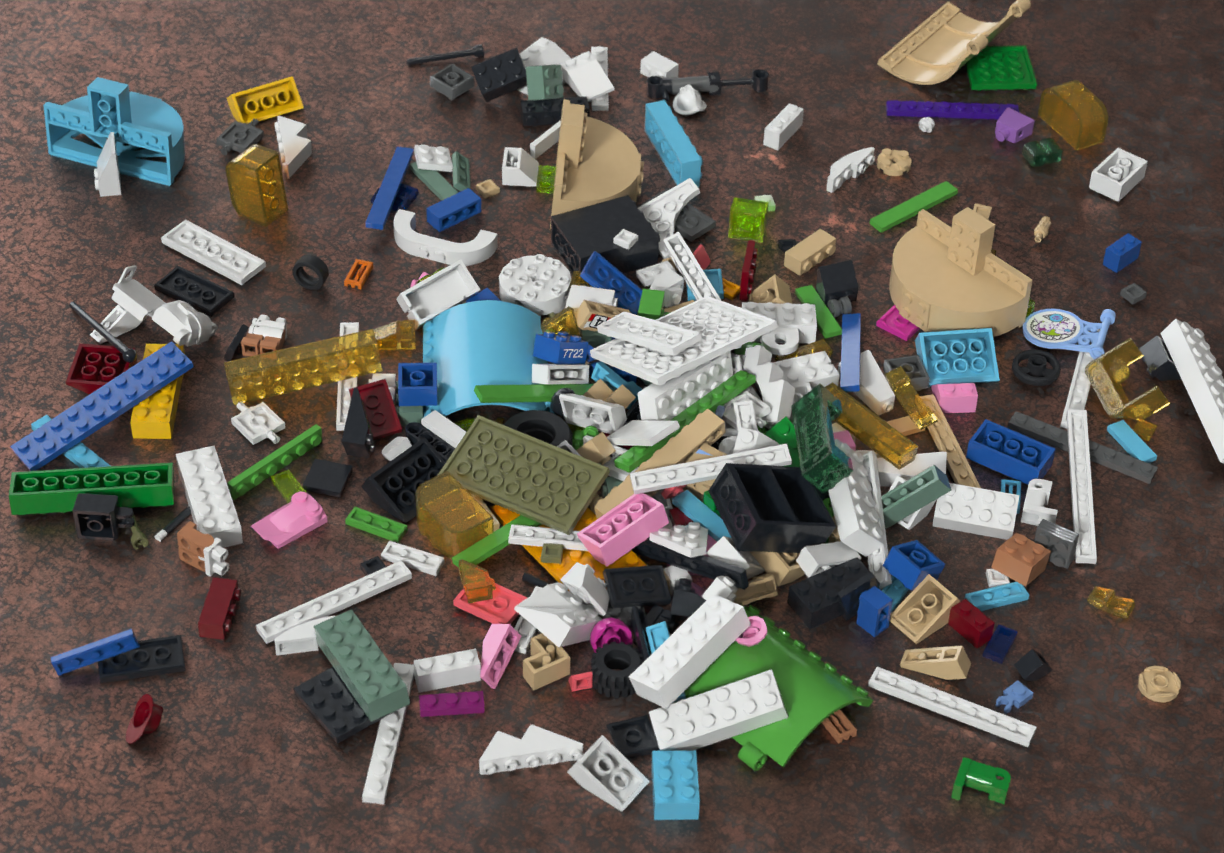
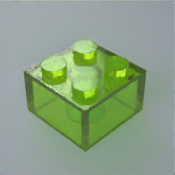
[728,197,769,243]

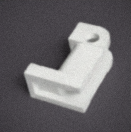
[1021,479,1058,526]

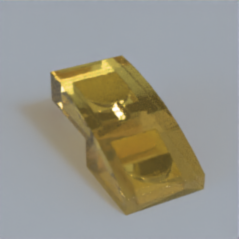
[1087,586,1135,619]

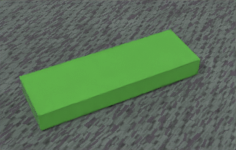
[345,507,408,543]

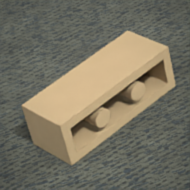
[784,229,836,276]

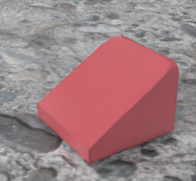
[693,244,711,270]
[569,672,593,692]

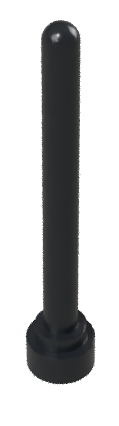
[406,44,484,65]

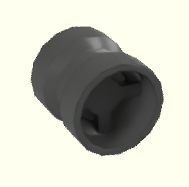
[828,296,852,317]

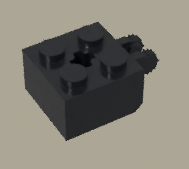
[73,493,135,541]

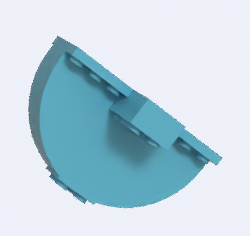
[44,77,185,186]

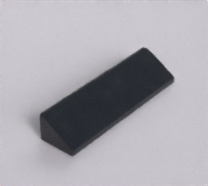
[630,606,652,661]

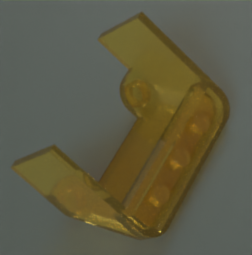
[1085,338,1170,420]

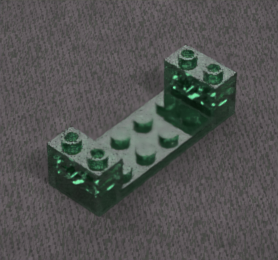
[791,384,853,494]

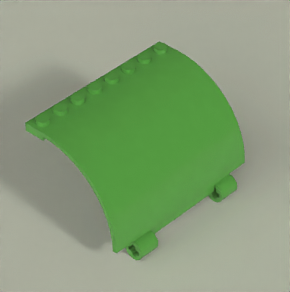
[672,605,873,771]

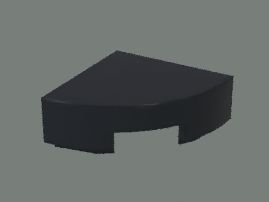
[778,239,797,252]

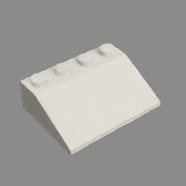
[517,37,571,100]

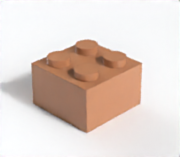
[991,532,1051,586]

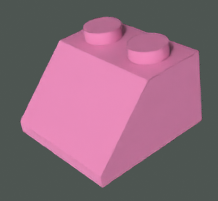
[931,383,978,414]

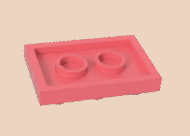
[453,574,527,624]

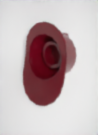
[125,694,163,744]

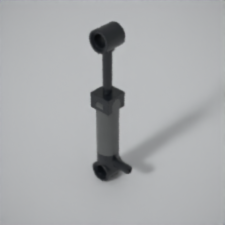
[646,69,769,102]

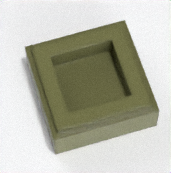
[541,543,564,564]

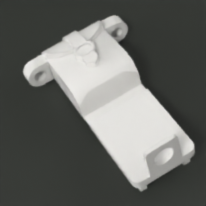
[112,265,218,347]

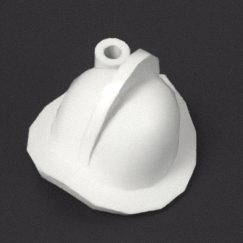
[673,84,707,115]

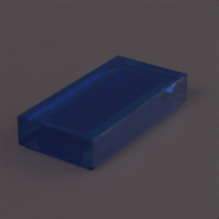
[983,624,1018,664]

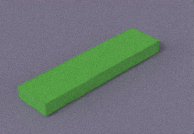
[795,285,842,339]

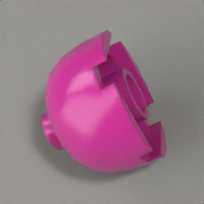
[590,617,633,652]

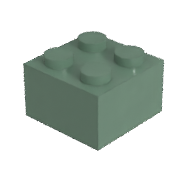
[526,64,564,100]

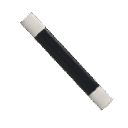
[155,506,191,542]

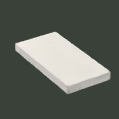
[607,420,680,446]

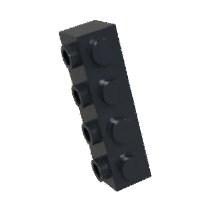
[521,96,590,127]

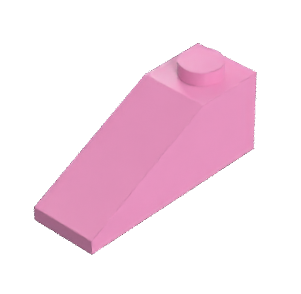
[480,624,522,689]

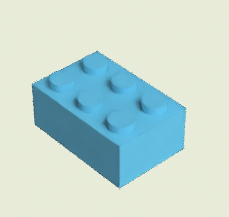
[651,750,700,820]

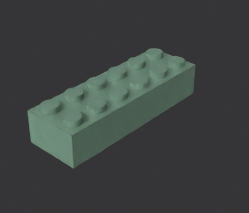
[314,609,410,722]

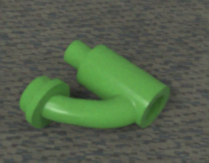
[572,426,598,450]

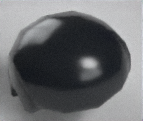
[550,388,575,418]

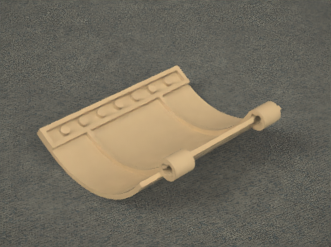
[877,0,1031,85]

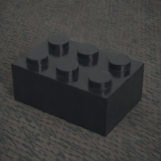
[471,47,527,102]

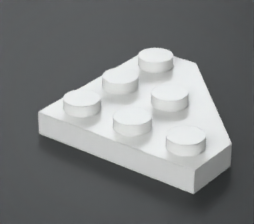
[649,522,708,558]

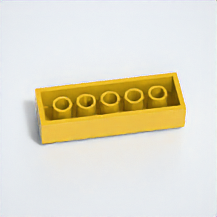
[130,344,185,439]

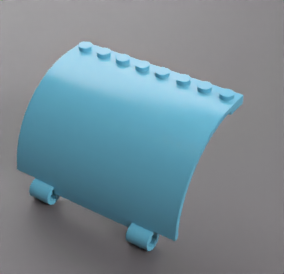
[423,300,556,430]

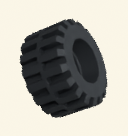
[591,642,644,698]

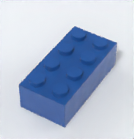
[966,419,1056,485]

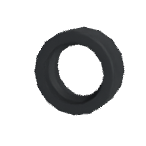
[292,255,329,290]

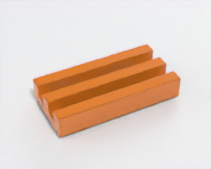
[344,259,373,289]

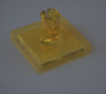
[541,306,580,336]

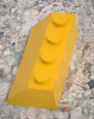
[226,76,304,124]

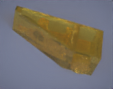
[360,320,416,350]

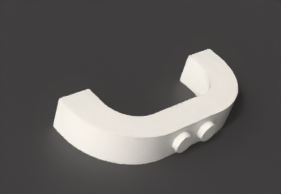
[394,209,498,266]

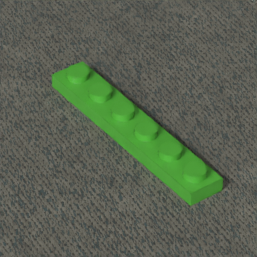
[227,424,323,500]

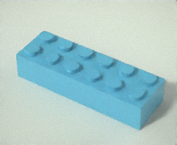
[645,100,703,187]

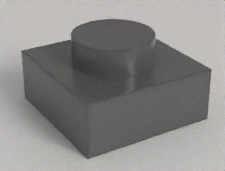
[1120,283,1147,304]

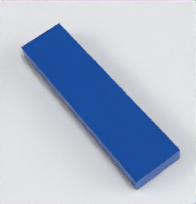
[50,629,139,676]

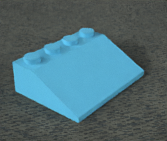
[915,328,1000,386]

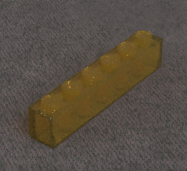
[814,382,918,470]

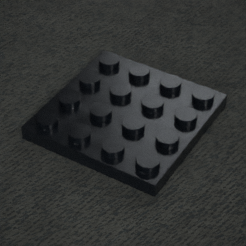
[293,667,411,744]

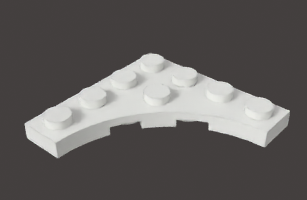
[638,178,700,259]

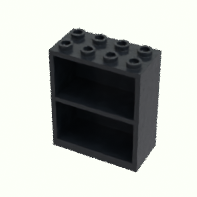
[551,195,660,286]
[708,463,836,553]

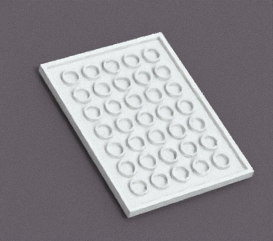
[590,296,778,385]

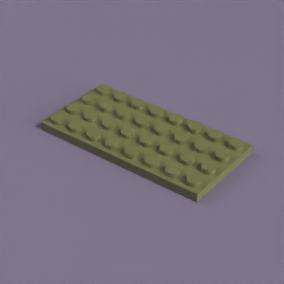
[437,415,610,535]

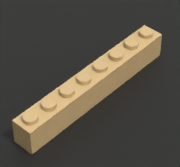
[594,408,726,519]

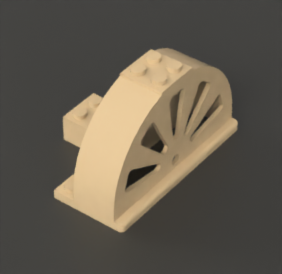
[550,99,644,230]
[889,207,1033,337]

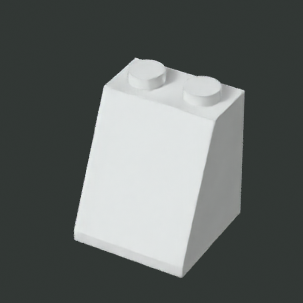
[565,285,618,336]

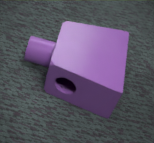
[995,108,1035,143]

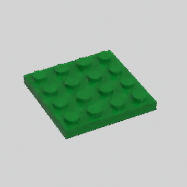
[965,46,1037,90]

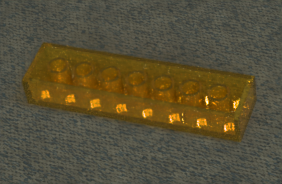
[224,329,382,405]

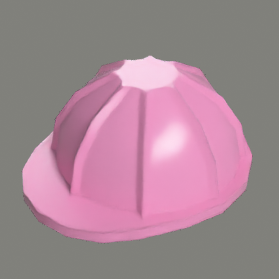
[735,616,767,647]

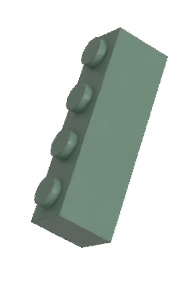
[881,465,951,529]

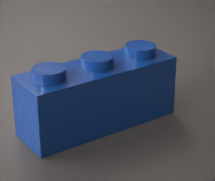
[427,188,481,232]

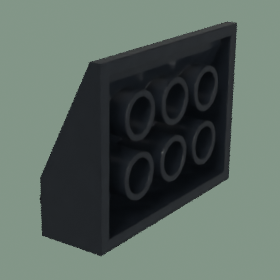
[361,437,455,524]

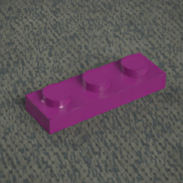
[419,691,485,717]

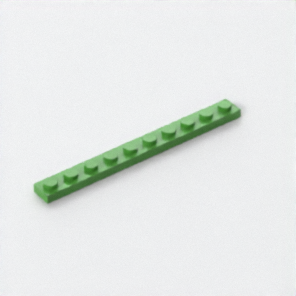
[614,370,756,473]

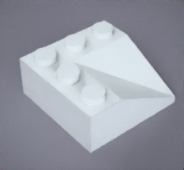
[514,583,602,647]

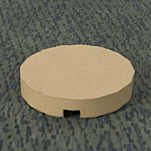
[1138,666,1181,703]

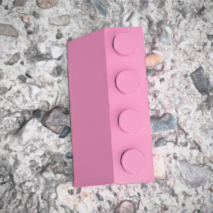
[577,493,669,566]

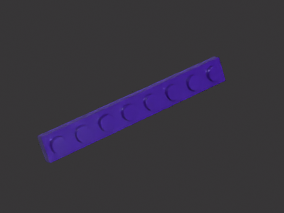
[886,100,1019,119]

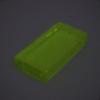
[271,469,306,503]

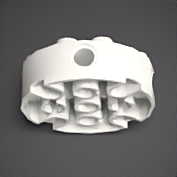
[499,254,571,318]

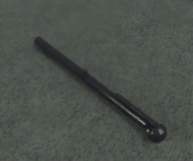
[69,301,137,363]

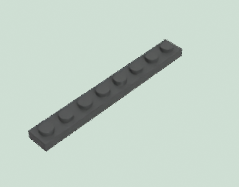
[1007,411,1158,484]

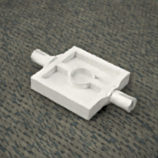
[722,391,771,430]
[231,401,285,445]

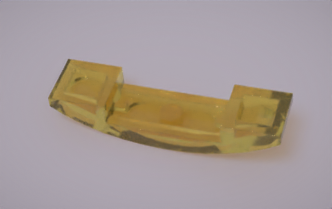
[884,366,938,430]

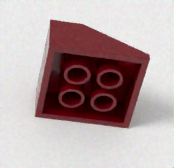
[66,343,137,394]

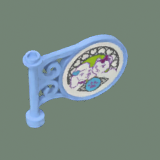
[1023,309,1116,360]

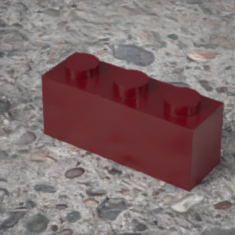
[198,577,241,640]

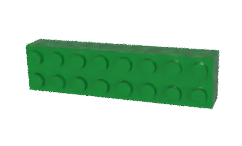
[9,463,175,515]

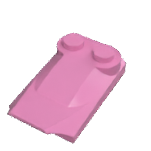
[251,492,327,549]

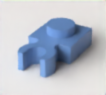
[995,681,1034,714]

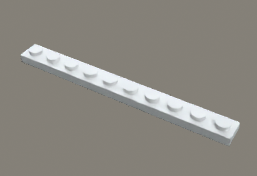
[1066,409,1097,564]

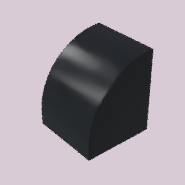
[1014,649,1053,681]

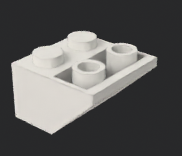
[502,147,539,187]

